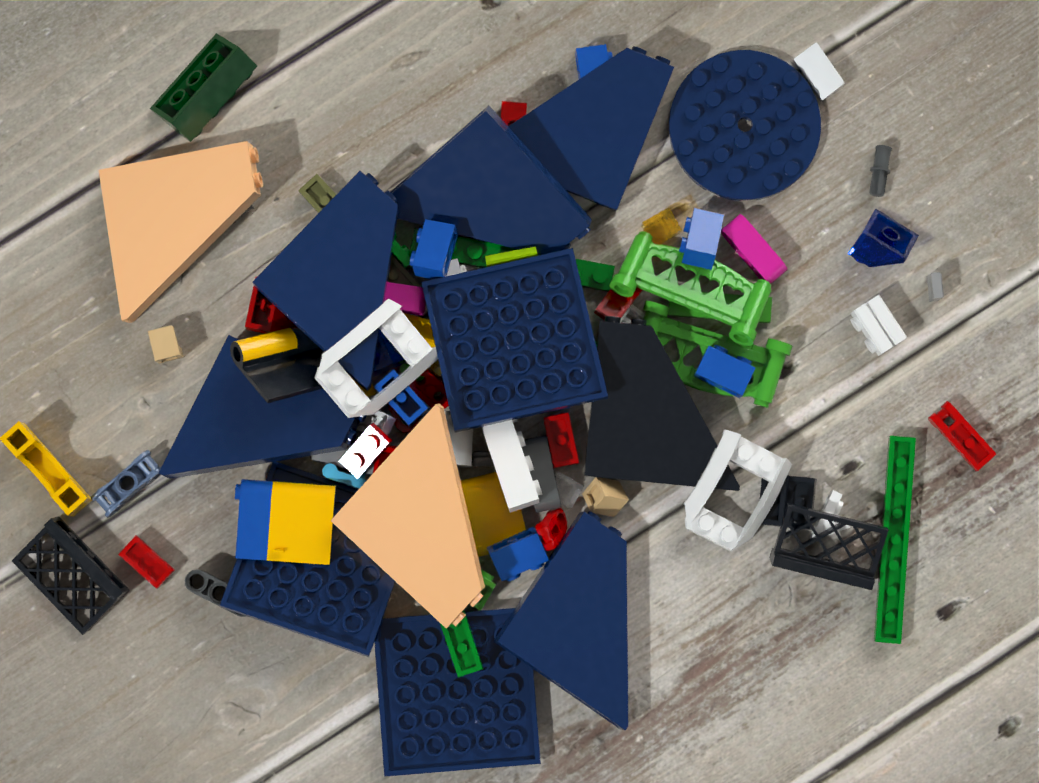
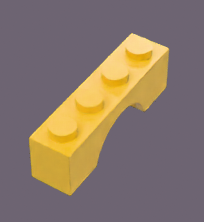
[0,421,92,517]

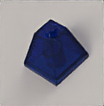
[848,208,919,267]

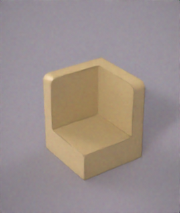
[148,325,184,364]
[582,477,629,517]

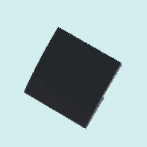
[759,475,817,530]

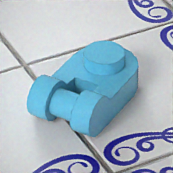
[322,463,367,489]

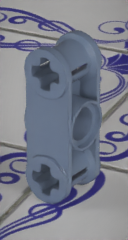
[91,450,162,518]

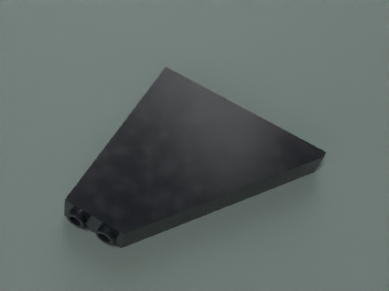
[584,316,740,491]

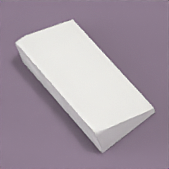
[793,42,845,101]

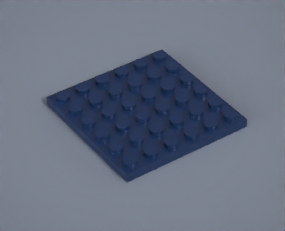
[421,248,608,433]
[220,462,396,657]
[374,608,541,777]

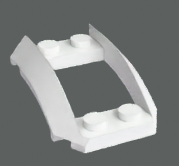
[315,299,438,418]
[684,429,792,551]

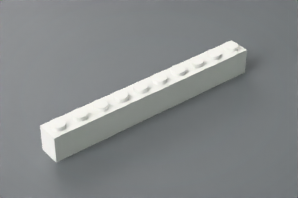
[431,258,542,513]

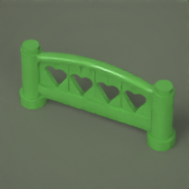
[609,231,771,346]
[643,300,793,408]

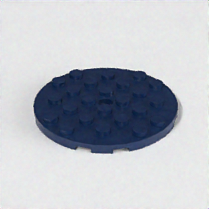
[669,50,821,201]

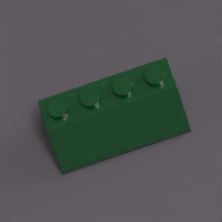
[150,33,257,142]

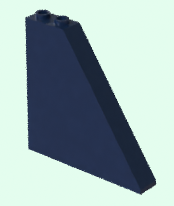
[508,46,674,211]
[390,105,592,255]
[252,171,399,392]
[159,335,367,479]
[493,511,628,731]

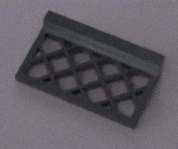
[769,503,889,590]
[12,516,130,635]

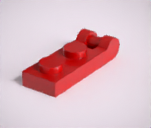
[928,401,996,472]

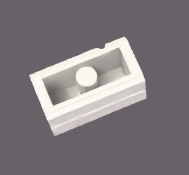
[850,295,907,356]

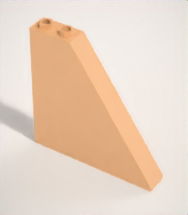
[99,141,263,323]
[331,403,485,628]

